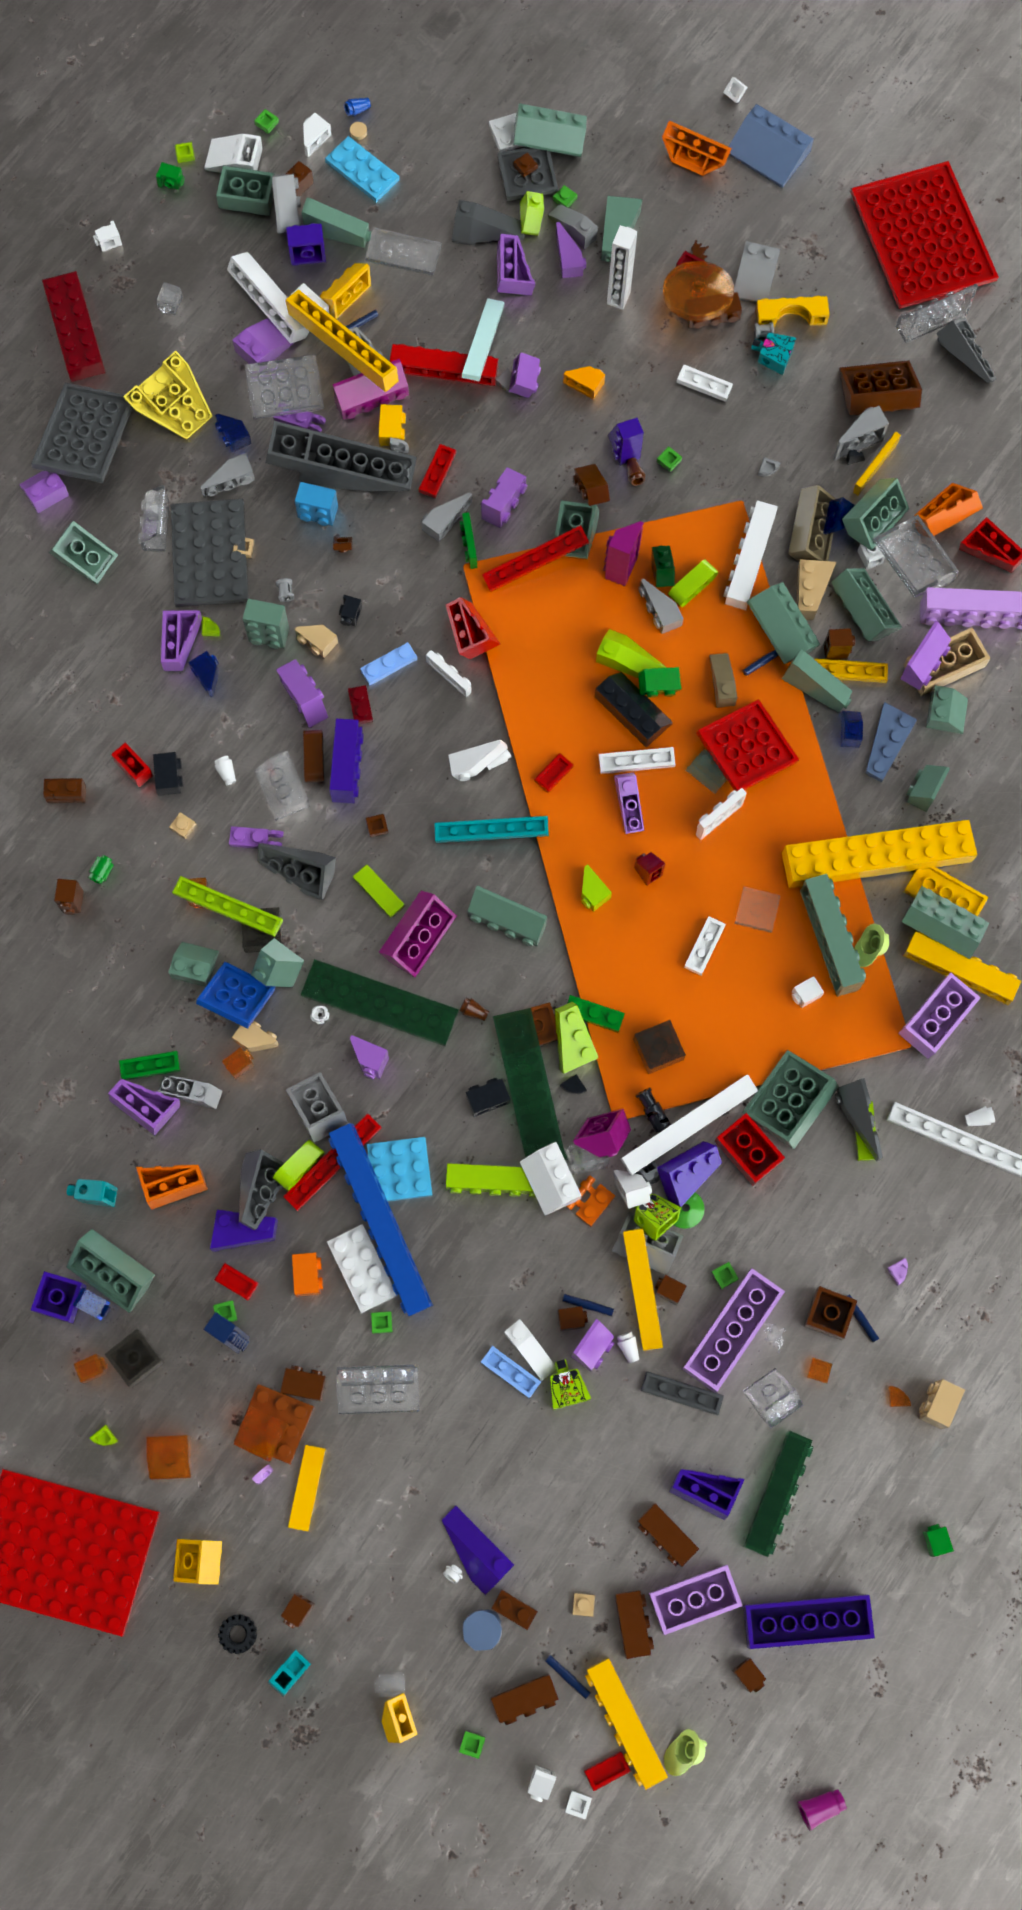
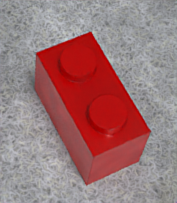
[111,742,153,788]

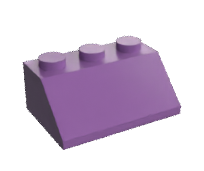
[900,621,951,690]

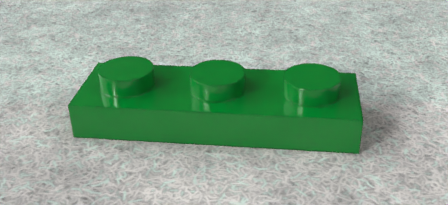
[459,512,478,569]
[567,995,625,1033]
[119,1051,181,1080]

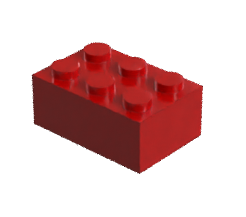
[714,1113,785,1186]

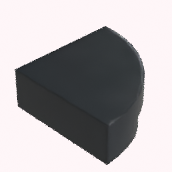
[846,450,865,465]
[560,1074,587,1094]

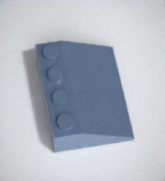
[728,104,814,188]

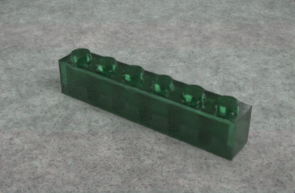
[743,1431,814,1557]

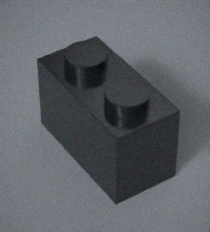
[153,752,184,796]
[466,1078,511,1117]

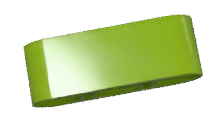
[668,559,719,607]
[273,1139,325,1191]

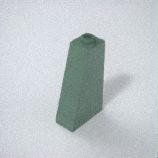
[601,196,642,263]
[302,197,371,248]
[782,649,853,713]

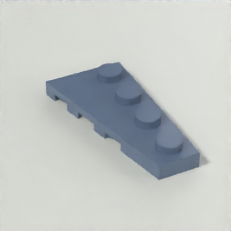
[865,702,917,782]

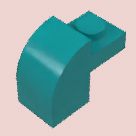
[268,1650,311,1697]

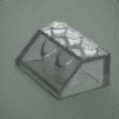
[138,485,169,552]
[255,750,310,821]

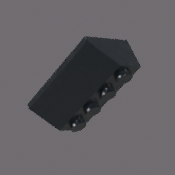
[595,672,673,748]

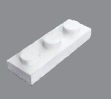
[676,365,733,402]
[426,650,471,697]
[684,916,726,976]

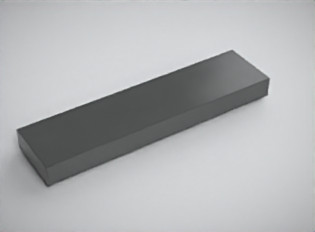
[641,1371,724,1416]

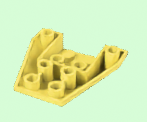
[123,351,213,440]

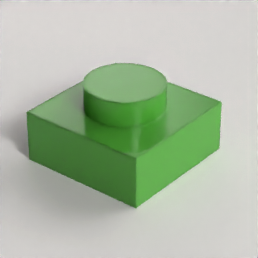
[254,109,279,134]
[553,185,578,208]
[657,446,682,472]
[711,1262,739,1290]
[213,1300,238,1322]
[371,1312,393,1334]
[459,1730,485,1759]

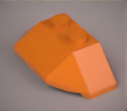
[662,120,732,176]

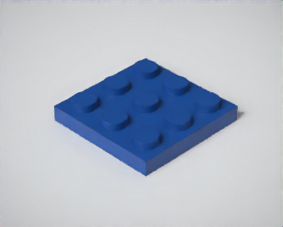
[196,962,276,1029]

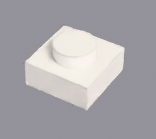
[723,77,748,103]
[565,1790,592,1819]

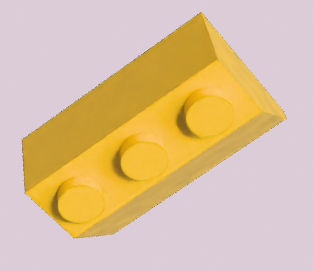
[320,263,371,319]

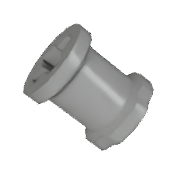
[754,322,774,339]
[276,578,294,602]

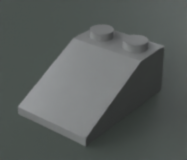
[733,241,780,303]
[833,406,889,461]
[286,1072,348,1143]

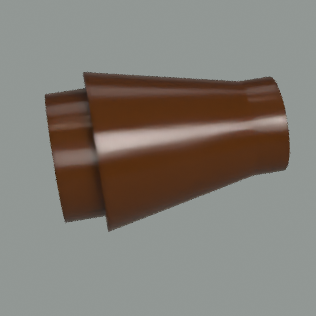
[626,458,646,486]
[459,997,489,1021]

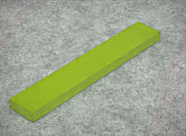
[172,876,283,937]

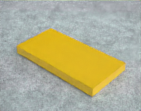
[903,867,989,916]

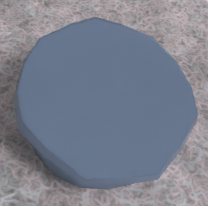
[463,1609,502,1651]

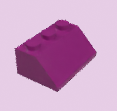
[573,1109,631,1157]

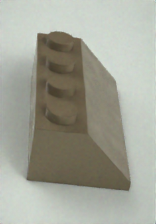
[788,485,840,562]

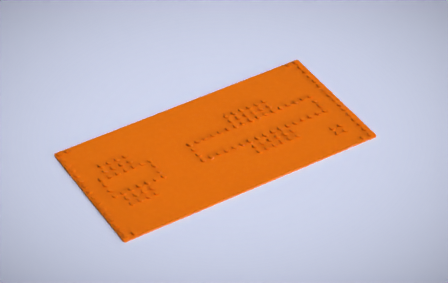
[463,500,912,1119]

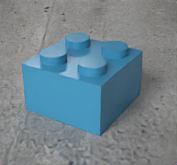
[295,482,338,526]

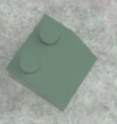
[926,685,968,734]
[906,765,950,812]
[251,938,305,987]
[168,942,219,987]

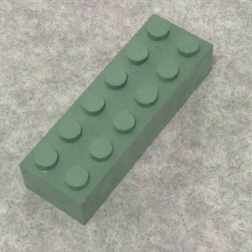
[800,874,866,997]

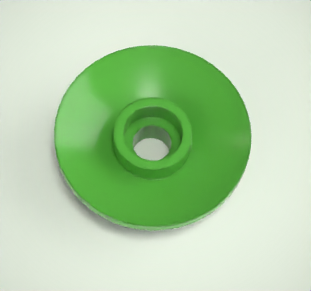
[674,1193,705,1229]

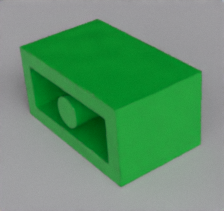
[638,667,682,698]

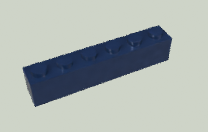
[203,1312,250,1354]

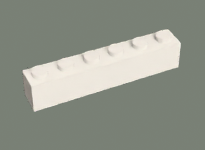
[607,225,637,310]
[227,252,309,344]
[723,500,778,610]

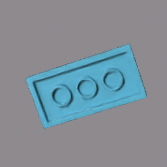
[325,136,400,203]

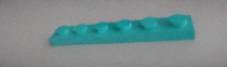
[435,816,549,843]

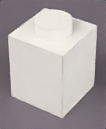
[792,976,824,1008]

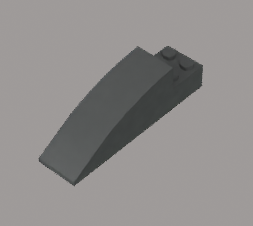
[265,421,417,491]

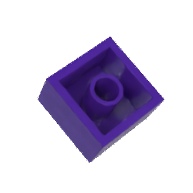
[286,223,326,266]
[31,1271,86,1324]

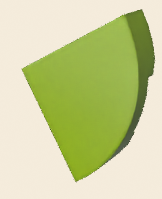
[201,617,221,636]
[90,1425,118,1446]

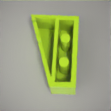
[555,1002,599,1074]

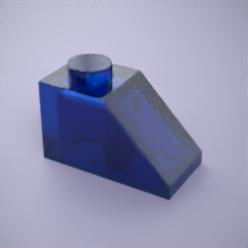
[823,497,855,535]
[188,651,219,697]
[841,711,863,748]
[73,1287,111,1320]

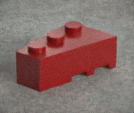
[959,517,1022,573]
[445,597,501,659]

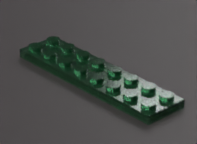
[301,959,459,1046]
[493,1008,566,1161]

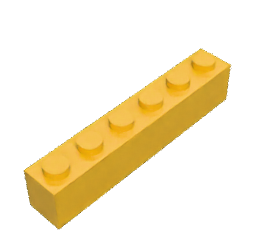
[903,931,1021,1005]
[585,1658,668,1790]

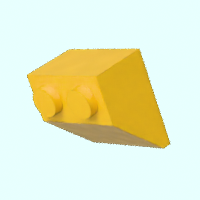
[173,1539,222,1584]

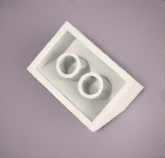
[520,1142,582,1216]

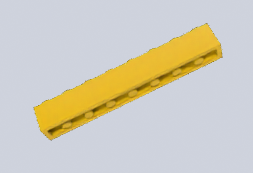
[285,289,399,392]

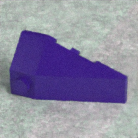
[441,1506,514,1595]

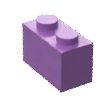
[509,352,541,398]

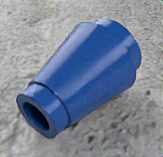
[344,97,371,117]

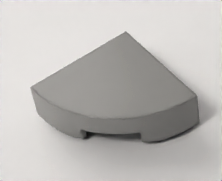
[496,368,511,393]
[390,438,409,453]
[758,457,781,476]

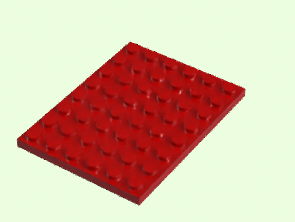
[850,161,999,309]
[0,1469,160,1637]

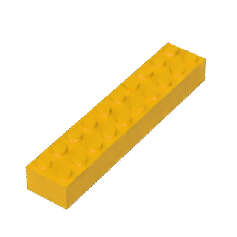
[781,820,978,888]

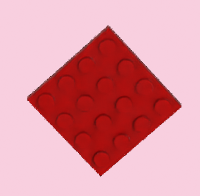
[696,699,799,791]

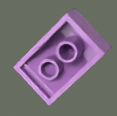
[232,318,293,374]
[571,1319,615,1371]

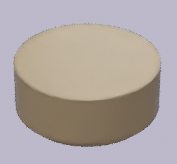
[350,122,367,140]

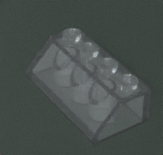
[336,1364,419,1414]

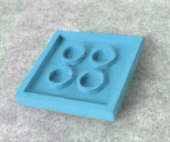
[367,1137,433,1202]

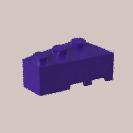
[607,417,644,466]
[669,1469,745,1520]

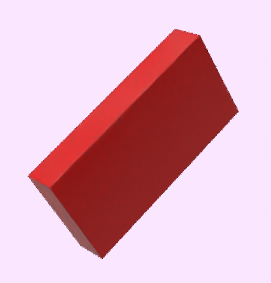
[534,753,574,793]
[214,1263,259,1301]
[584,1751,631,1791]

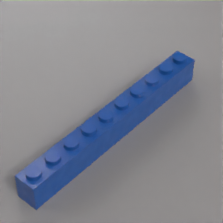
[328,1123,433,1316]

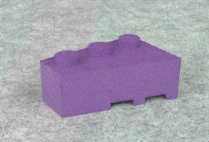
[497,234,535,296]
[481,467,528,528]
[108,1079,180,1136]

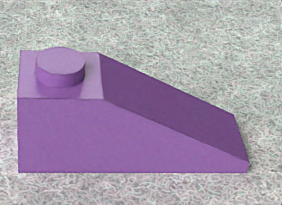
[555,222,586,278]

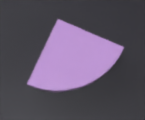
[887,1258,908,1286]
[252,1464,274,1484]

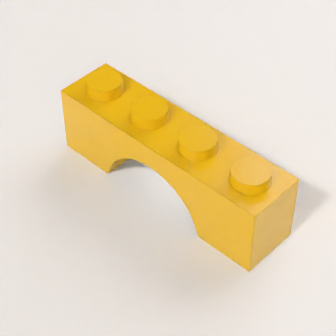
[755,295,830,327]

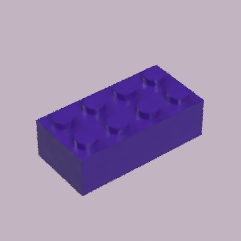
[329,718,364,804]

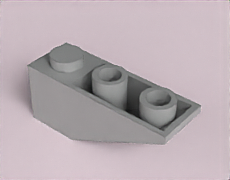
[201,454,255,497]
[638,578,684,634]
[158,1074,223,1109]

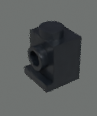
[339,595,362,626]

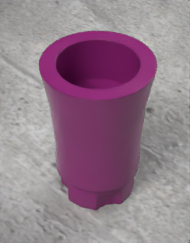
[797,1789,847,1831]

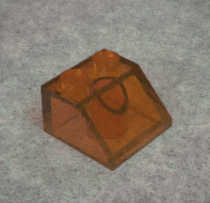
[234,1406,289,1463]
[147,1435,191,1480]

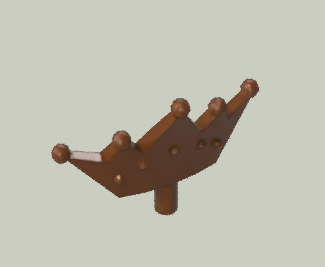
[691,240,709,261]

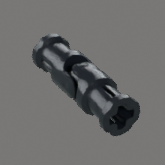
[635,1087,671,1133]

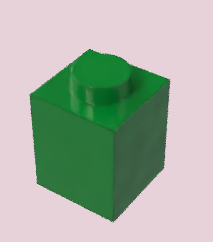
[923,1524,954,1557]

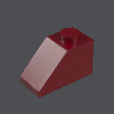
[634,852,665,885]

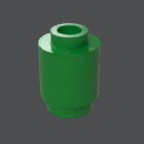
[88,855,114,884]

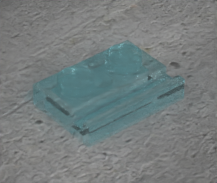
[686,749,727,793]

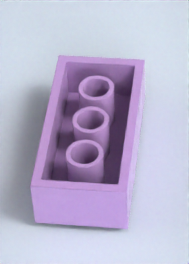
[898,973,981,1059]
[648,1565,742,1635]

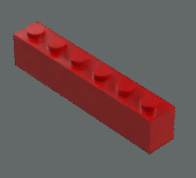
[389,344,498,386]

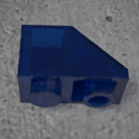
[214,414,252,453]

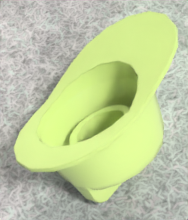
[854,924,889,967]
[664,1729,707,1776]

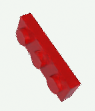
[419,444,456,499]

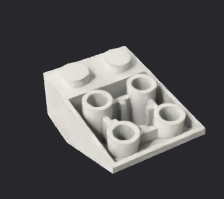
[204,133,263,173]

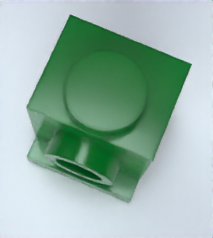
[156,162,185,190]

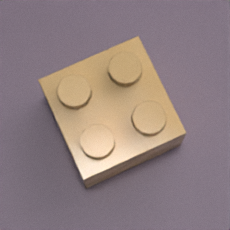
[919,1379,965,1429]

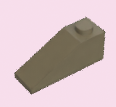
[709,653,737,708]

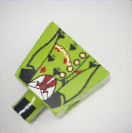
[634,1194,681,1241]
[550,1359,591,1410]

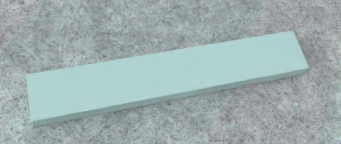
[462,298,504,381]

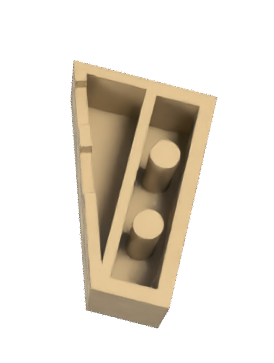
[796,559,837,620]

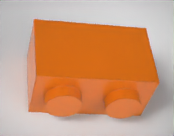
[292,1252,323,1297]

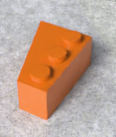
[914,483,983,537]
[136,1165,208,1210]

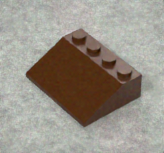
[839,360,922,415]

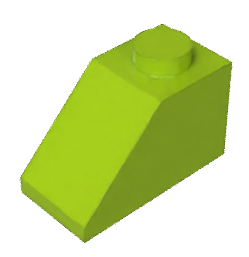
[520,191,544,236]
[581,864,612,912]

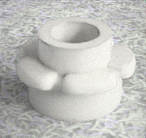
[310,1006,329,1024]
[443,1564,463,1584]

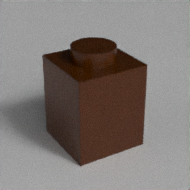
[654,1274,687,1305]
[558,1306,588,1331]
[732,1657,766,1693]

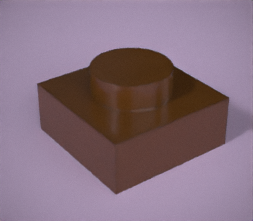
[513,152,538,177]
[333,537,352,552]
[366,814,389,838]

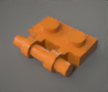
[566,1175,616,1227]

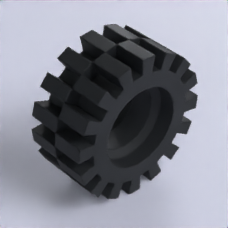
[218,1614,257,1654]

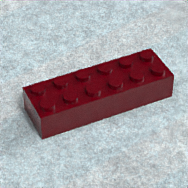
[42,271,106,382]

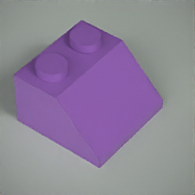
[19,471,69,513]
[350,1035,389,1080]

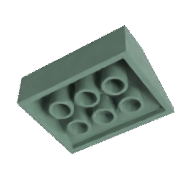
[743,1050,839,1149]

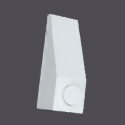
[449,740,507,781]
[504,1319,556,1381]

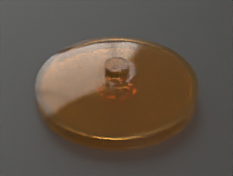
[663,261,734,321]

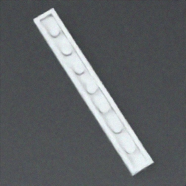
[620,1074,758,1175]
[886,1102,1022,1178]

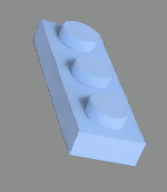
[360,642,418,686]
[481,1346,541,1399]

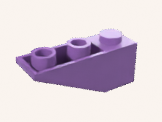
[614,772,645,834]

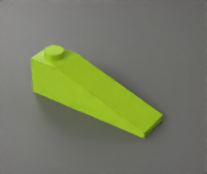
[596,629,667,678]

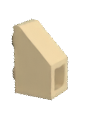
[294,625,338,658]
[232,1021,279,1052]

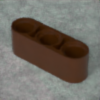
[303,730,324,783]

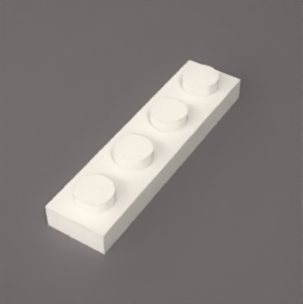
[599,747,676,774]

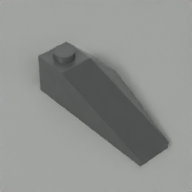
[835,1078,883,1161]

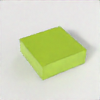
[175,142,195,163]

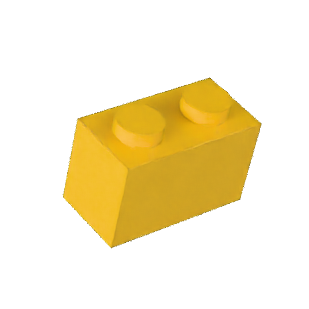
[379,404,406,446]

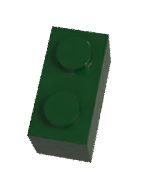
[651,545,675,587]

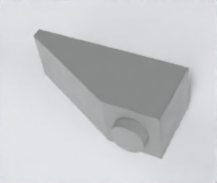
[548,204,598,250]
[421,493,472,542]

